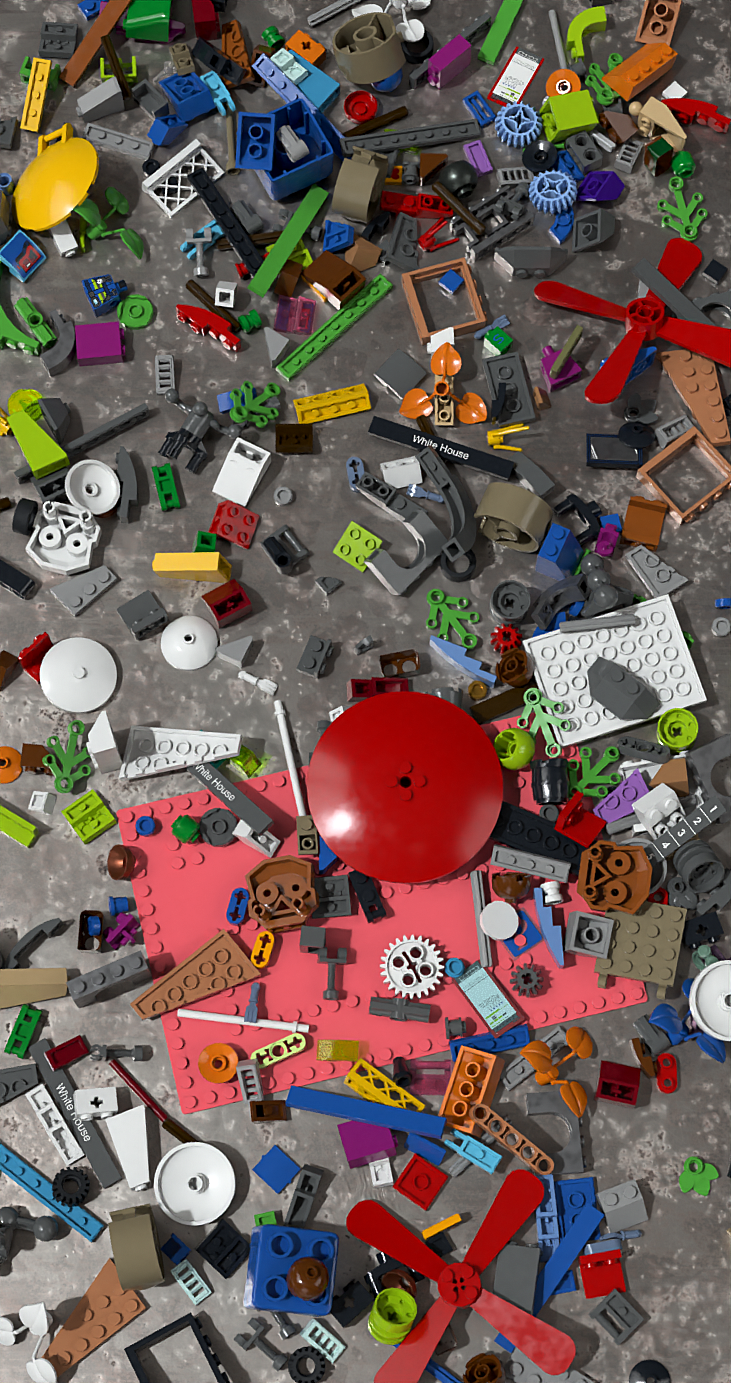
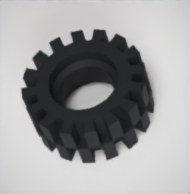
[52,1167,90,1207]
[288,1347,325,1383]

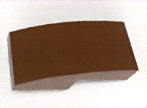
[629,1038,657,1079]

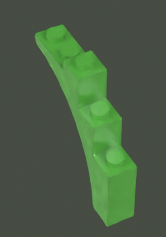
[0,261,42,356]

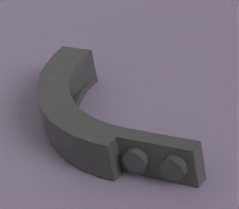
[415,445,477,562]

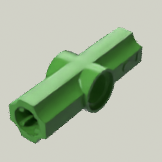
[14,297,58,349]

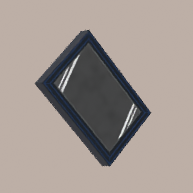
[586,433,643,469]

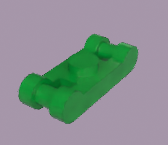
[152,463,180,511]
[4,1004,43,1059]

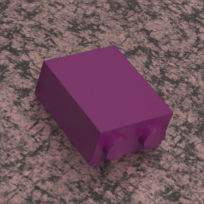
[427,34,472,90]
[75,321,126,367]
[337,1120,399,1169]

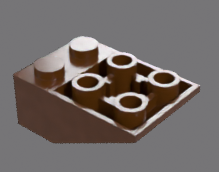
[301,250,366,310]

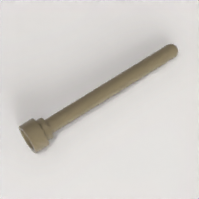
[225,101,240,176]

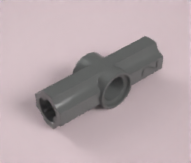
[369,997,431,1023]

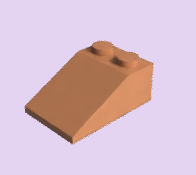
[635,0,683,46]

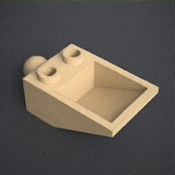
[629,96,687,154]

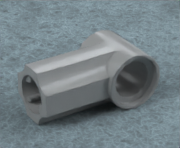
[276,125,309,163]

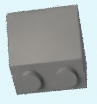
[563,911,614,959]
[595,1179,648,1233]

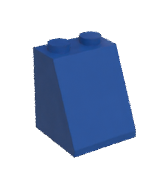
[535,523,584,581]

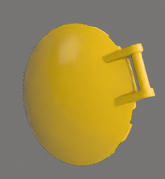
[11,123,99,231]

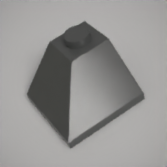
[572,208,615,253]
[38,398,71,445]

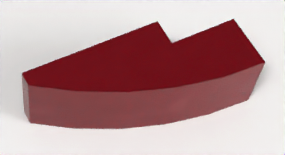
[346,677,409,702]

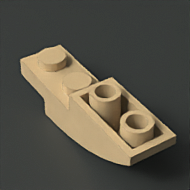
[435,374,454,426]

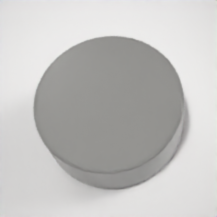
[274,487,293,506]
[711,617,731,637]

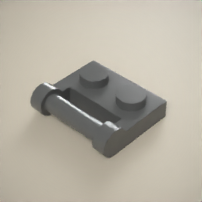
[260,524,310,566]
[588,1288,644,1346]

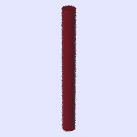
[109,1059,169,1123]

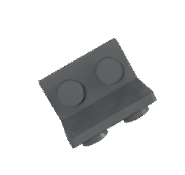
[117,590,169,640]

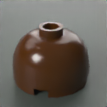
[495,648,534,687]
[492,872,531,903]
[286,1256,329,1301]
[463,1353,506,1383]

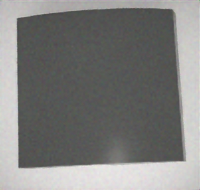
[38,22,78,58]
[373,349,427,399]
[312,874,351,919]

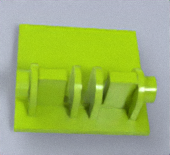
[333,521,383,572]

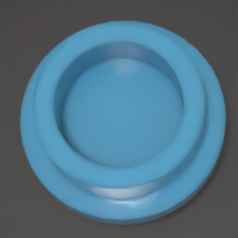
[445,958,465,978]

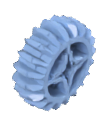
[495,101,543,148]
[529,168,578,215]

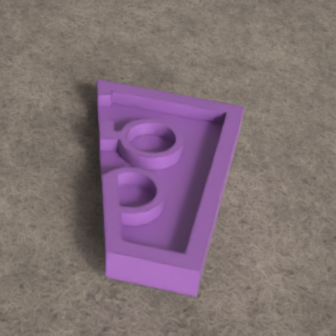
[593,768,649,826]

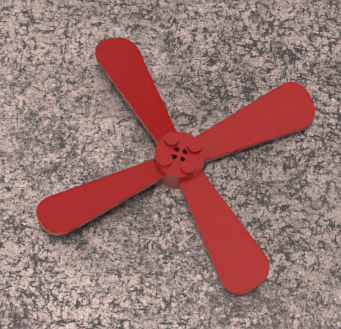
[534,238,731,404]
[346,1169,576,1383]

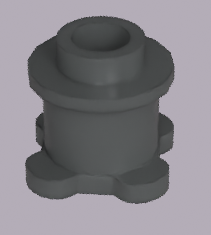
[568,57,587,79]
[602,99,623,114]
[402,161,420,185]
[445,1017,466,1039]

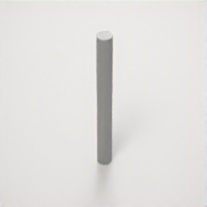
[549,10,568,69]

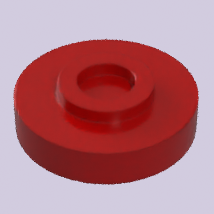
[344,91,378,124]

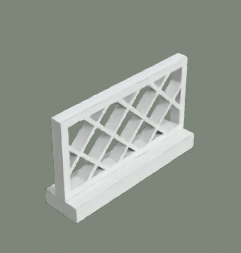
[142,139,225,218]

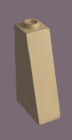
[0,968,71,1009]

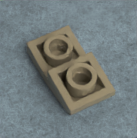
[169,43,195,76]

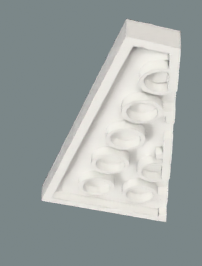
[119,726,243,781]

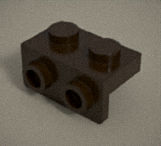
[275,424,313,453]

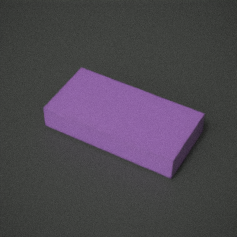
[463,140,493,177]

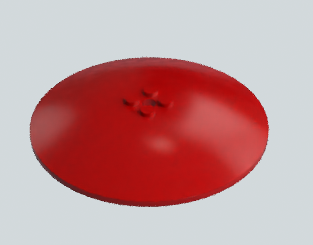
[307,691,503,884]

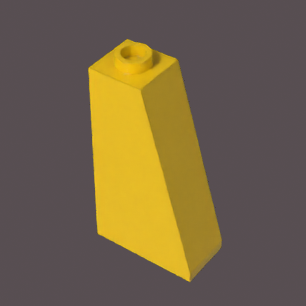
[152,552,232,583]

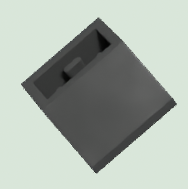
[30,467,69,504]

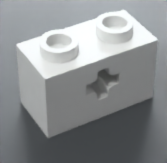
[73,1087,118,1121]

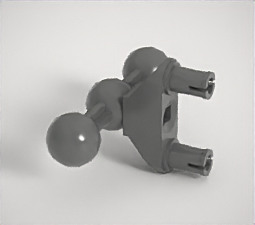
[580,553,634,619]
[0,1206,59,1266]

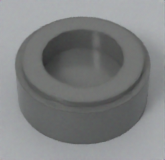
[539,804,559,823]

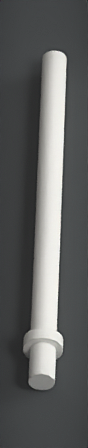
[274,700,307,816]
[177,1009,309,1033]

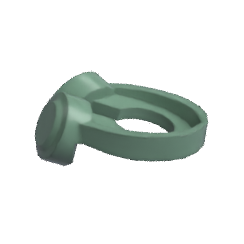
[692,945,719,971]

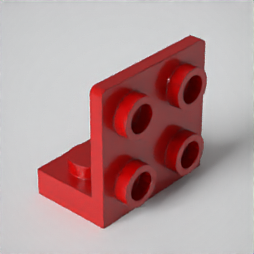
[208,500,259,549]
[18,632,54,684]
[554,791,606,848]
[578,1249,626,1299]

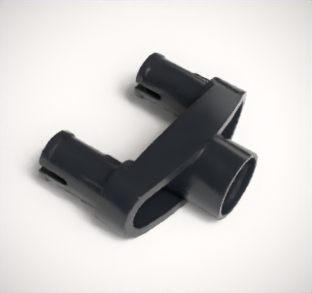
[552,493,602,546]
[364,1252,425,1299]

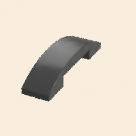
[3,918,64,969]

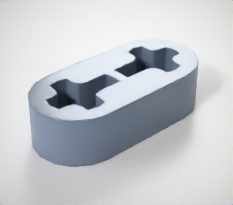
[346,457,365,493]
[583,1239,623,1255]

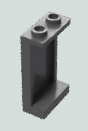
[493,1241,543,1316]

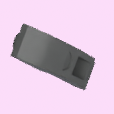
[114,446,139,524]
[355,471,428,522]
[694,867,731,917]

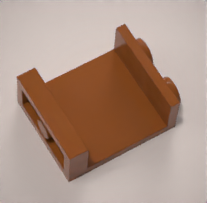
[619,496,667,552]

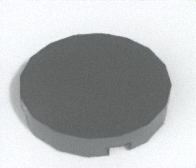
[199,808,238,847]

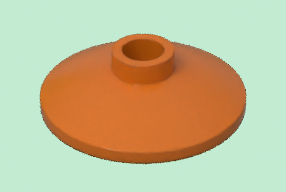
[546,69,581,97]
[0,746,22,784]
[198,1043,238,1084]

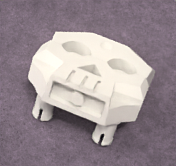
[25,501,102,575]

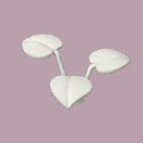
[352,0,431,42]
[0,1302,57,1383]

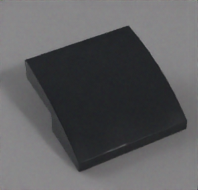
[195,1218,250,1279]

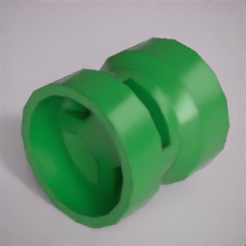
[261,26,285,51]
[238,309,262,333]

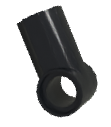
[261,536,293,574]

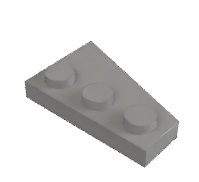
[625,545,689,598]
[50,565,118,617]

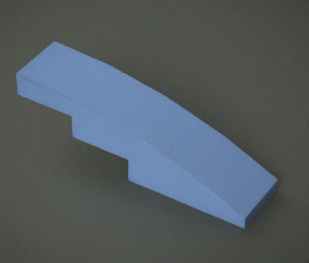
[430,635,497,688]
[533,888,564,969]
[535,1174,559,1263]

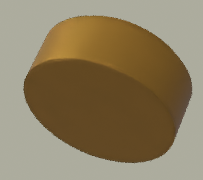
[468,681,487,701]

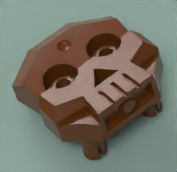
[577,840,653,916]
[245,855,320,933]

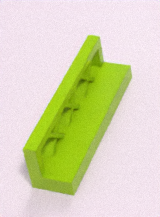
[0,805,39,848]

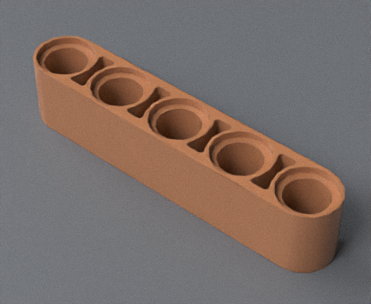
[469,1104,554,1175]

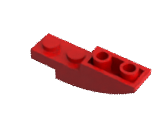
[661,98,731,134]
[379,190,453,219]
[176,304,241,353]

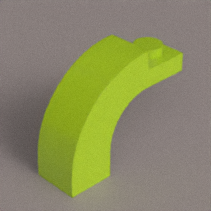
[566,6,607,63]

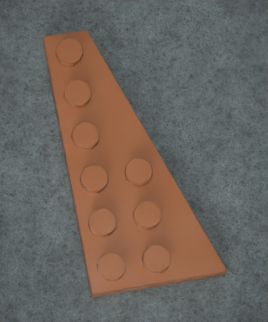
[656,349,731,447]
[130,929,261,1020]
[41,1258,146,1378]

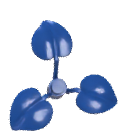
[649,978,726,1063]

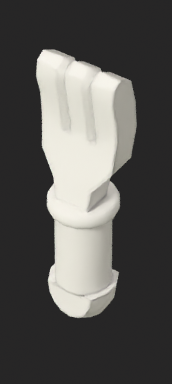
[238,671,278,695]

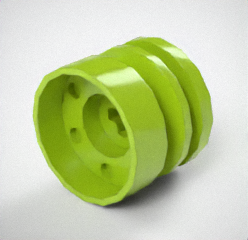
[657,708,698,755]
[368,1288,417,1345]

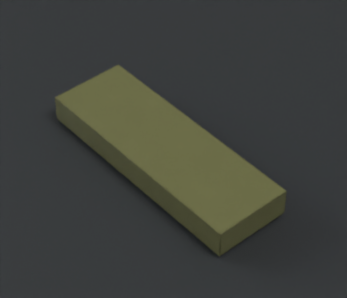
[549,325,583,379]

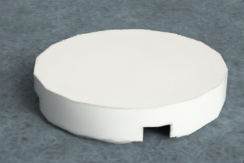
[480,901,519,941]

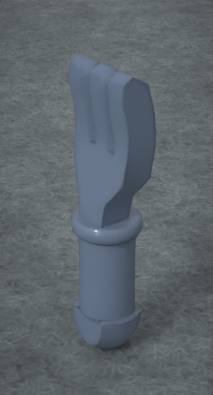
[474,314,511,339]
[406,484,444,503]
[244,982,260,1023]
[599,1230,642,1241]

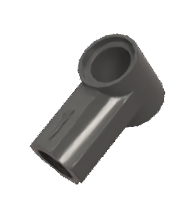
[230,200,264,235]
[632,1014,671,1057]

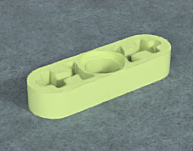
[251,1033,306,1069]

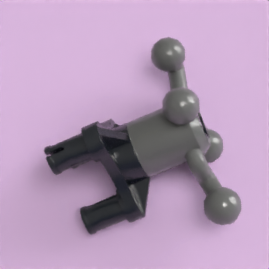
[158,388,242,474]

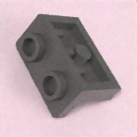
[296,635,334,679]

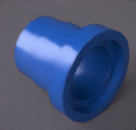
[108,896,128,916]

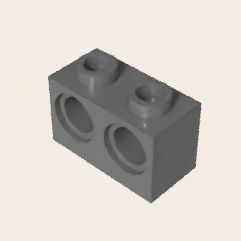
[565,130,604,175]

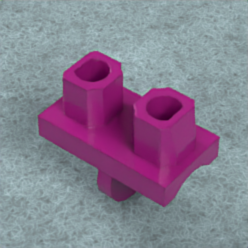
[594,523,619,557]
[103,912,140,951]

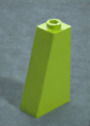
[7,410,70,480]

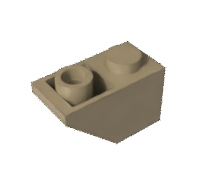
[296,815,318,855]

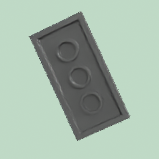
[482,352,535,428]

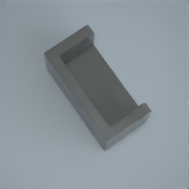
[132,78,170,121]
[299,926,326,954]

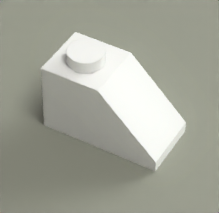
[427,327,454,359]
[232,820,281,858]

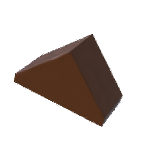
[419,153,448,187]
[274,259,303,299]
[0,650,19,691]

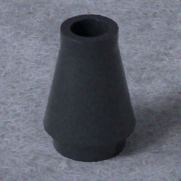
[393,1057,412,1087]

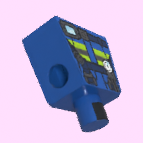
[81,274,128,317]

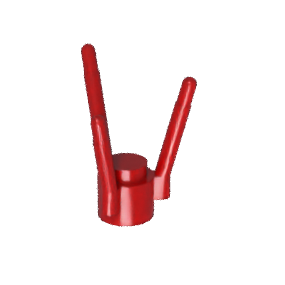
[417,218,459,252]

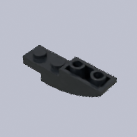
[191,36,247,86]

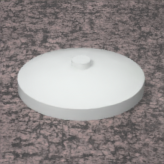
[40,637,117,714]
[689,960,731,1042]
[154,1142,236,1226]

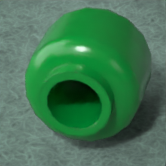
[670,151,696,179]
[171,815,200,844]

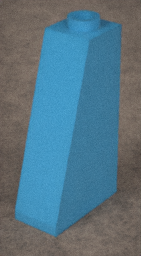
[288,49,340,113]

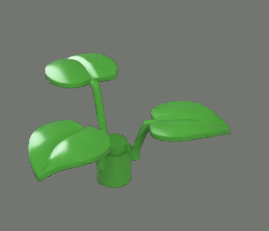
[73,187,144,260]

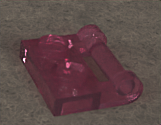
[410,1059,451,1096]

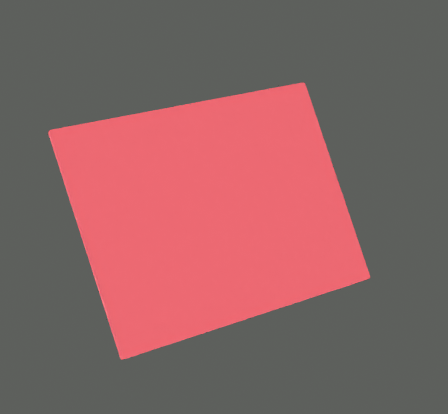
[116,710,648,1115]

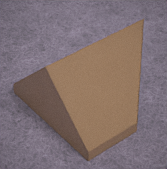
[344,233,383,272]
[649,758,689,797]

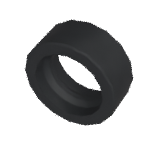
[401,29,434,64]
[12,498,38,536]
[440,549,476,582]

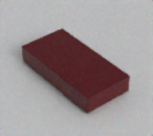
[44,1035,89,1072]

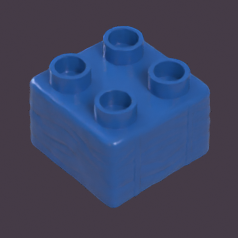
[254,98,334,201]
[243,1224,339,1317]

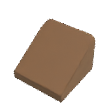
[533,386,551,411]

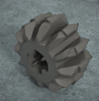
[509,963,544,998]

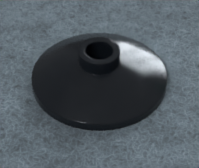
[522,140,558,173]
[618,422,655,449]
[629,1360,671,1383]

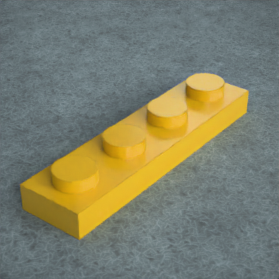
[20,57,52,133]

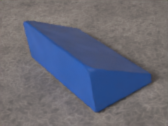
[552,150,585,183]
[404,1133,446,1166]

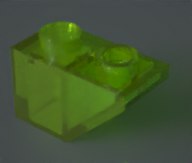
[225,744,261,778]

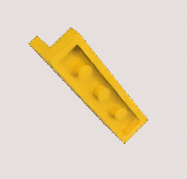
[293,383,371,424]
[343,1058,426,1113]

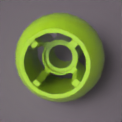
[493,727,535,770]

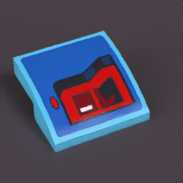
[0,230,46,283]

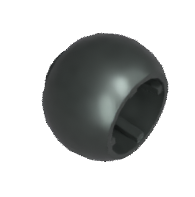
[439,160,478,199]

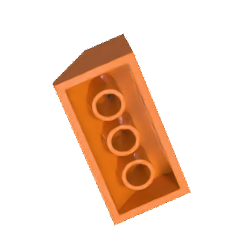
[601,43,678,102]
[438,1045,505,1138]

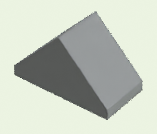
[264,327,290,368]
[215,636,253,668]

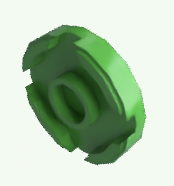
[117,294,154,330]

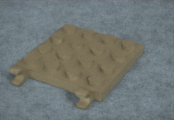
[594,901,687,1000]

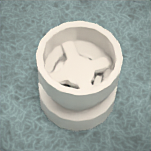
[540,881,563,905]

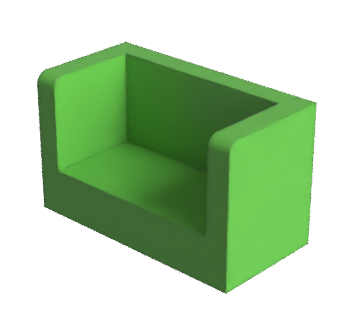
[19,56,61,91]

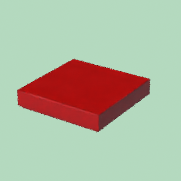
[392,1153,448,1211]

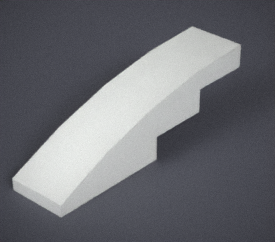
[25,1083,84,1166]

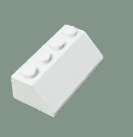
[86,711,122,774]

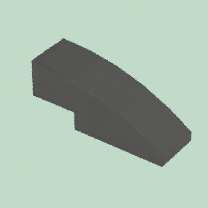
[507,451,555,499]
[283,1164,324,1228]

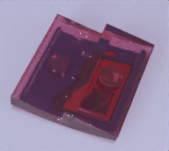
[273,295,316,335]

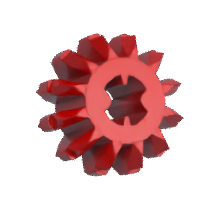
[490,623,522,655]

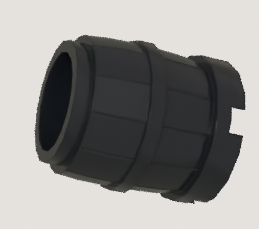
[530,758,570,806]

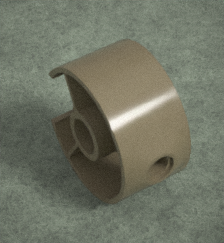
[332,12,406,84]
[332,146,389,224]
[474,482,553,552]
[108,1203,165,1291]

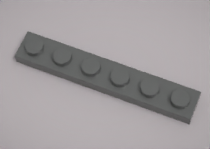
[409,12,491,89]

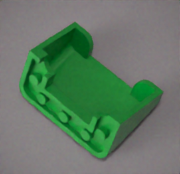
[123,0,172,42]

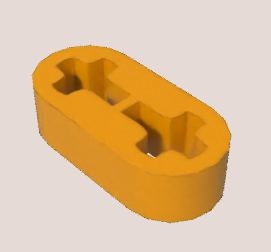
[251,931,275,969]

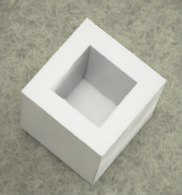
[215,281,237,307]

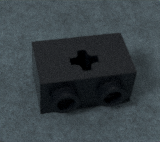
[682,911,724,950]
[330,1281,375,1328]

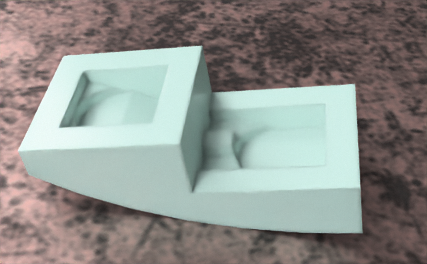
[270,48,308,85]

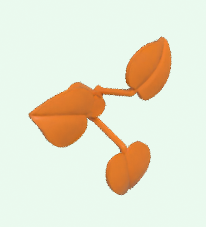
[399,342,487,424]
[519,1026,593,1118]

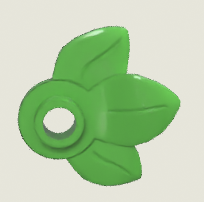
[679,1156,719,1196]

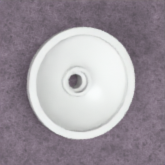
[65,460,120,515]
[161,616,218,671]

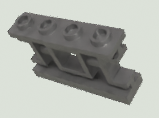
[450,185,534,262]

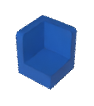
[161,1233,192,1265]

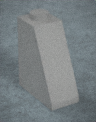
[76,77,125,123]

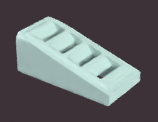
[170,1258,212,1306]
[299,1318,346,1363]

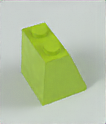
[539,89,599,144]

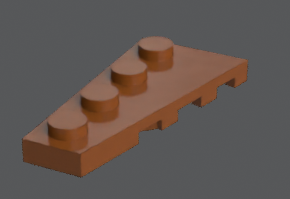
[222,20,255,89]

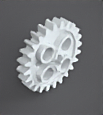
[380,934,444,1000]

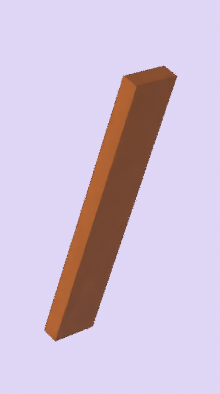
[59,0,132,88]

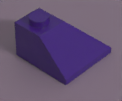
[576,171,625,201]

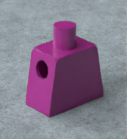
[540,345,582,392]

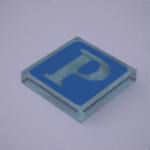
[500,907,544,961]

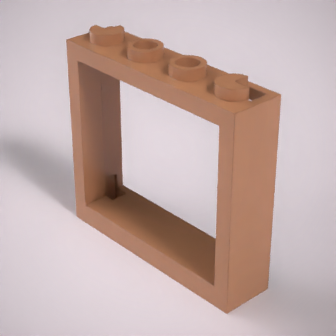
[401,257,488,346]
[636,426,731,525]

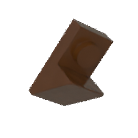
[250,1100,287,1124]

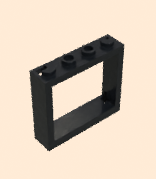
[124,1312,230,1383]

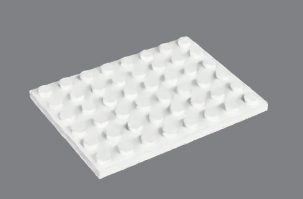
[523,594,707,748]

